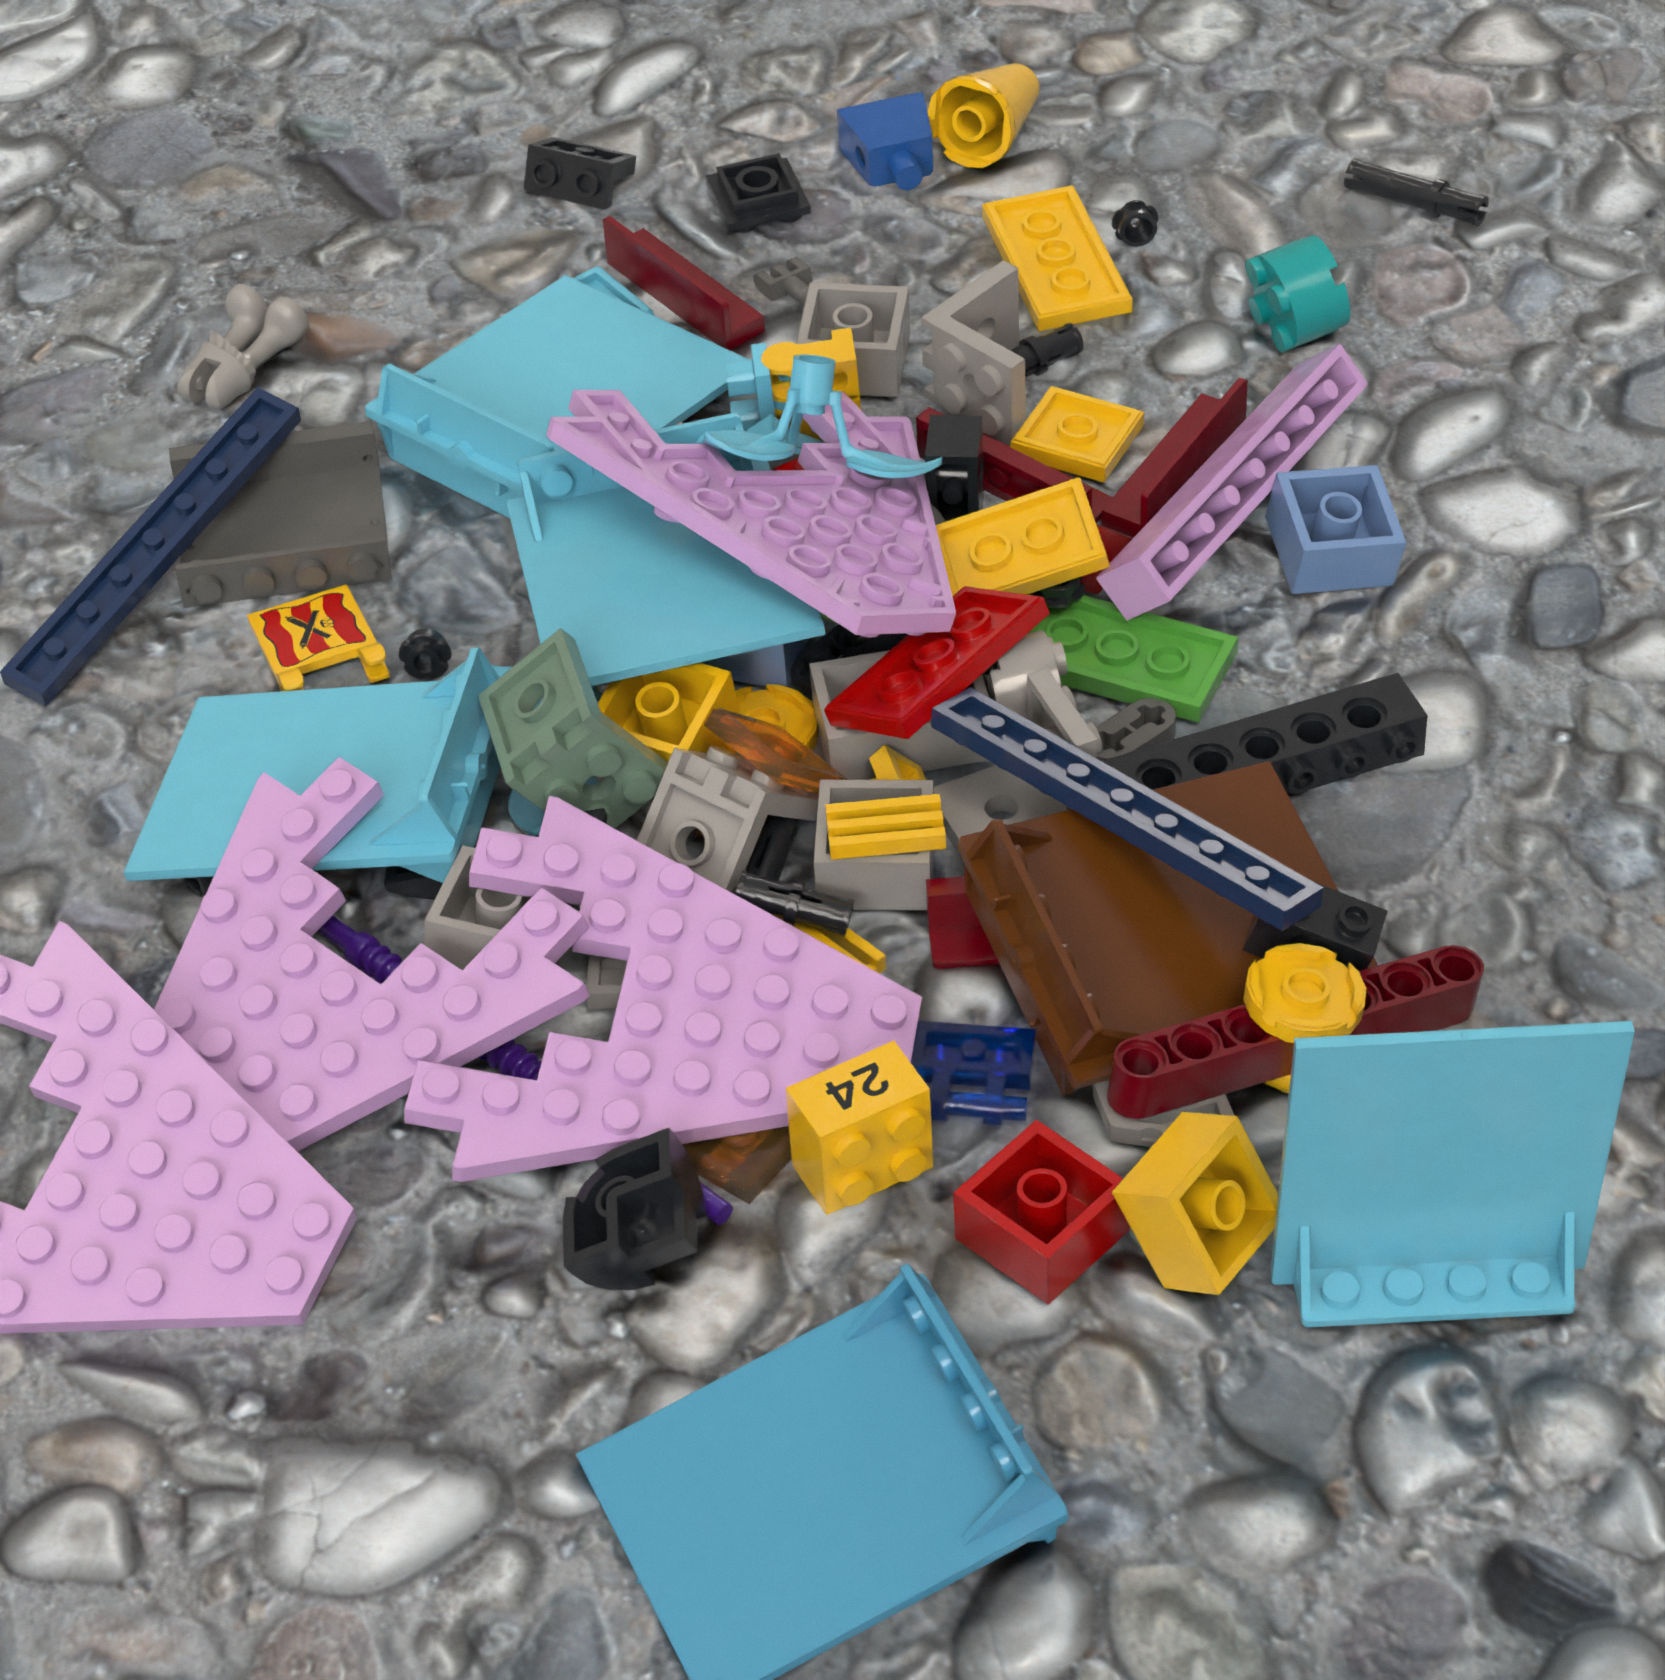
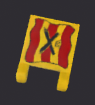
[247,584,390,691]

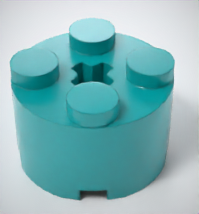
[1245,235,1350,353]

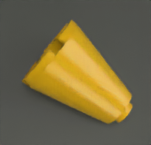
[927,63,1040,168]

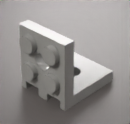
[921,260,1026,446]
[934,668,1102,860]
[637,746,819,893]

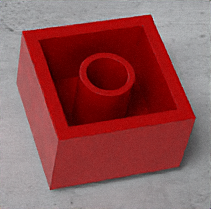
[953,1119,1130,1305]

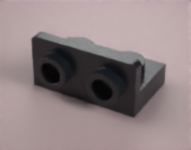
[524,137,636,209]

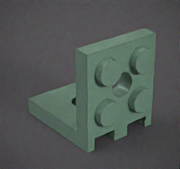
[478,628,668,829]

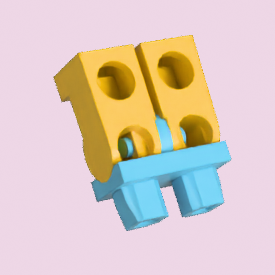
[725,328,861,439]

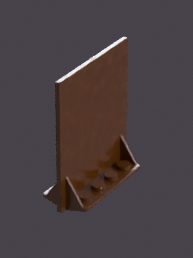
[957,761,1378,1096]

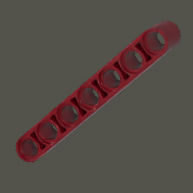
[1107,945,1484,1119]

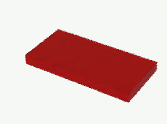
[824,586,1050,739]

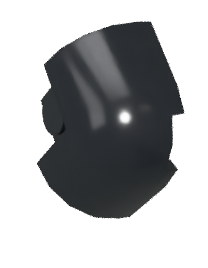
[563,1127,707,1290]

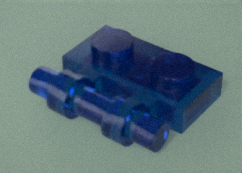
[911,1021,1036,1126]

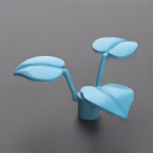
[704,354,943,478]

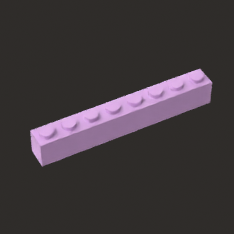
[1096,343,1368,621]

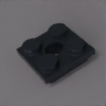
[706,153,811,233]

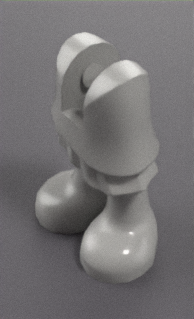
[177,284,309,410]

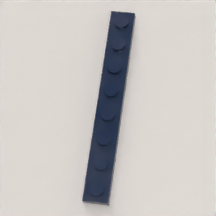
[0,387,301,707]
[931,687,1324,931]

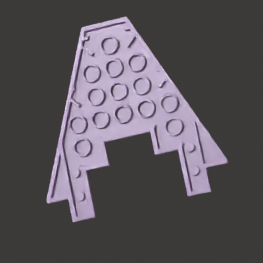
[546,390,956,638]
[154,757,590,1152]
[404,796,922,1182]
[0,921,357,1334]

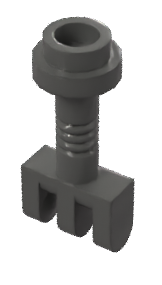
[753,257,813,314]

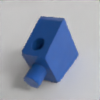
[837,92,934,190]

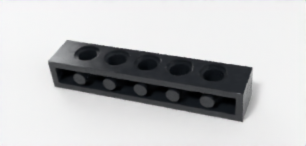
[1102,673,1428,796]

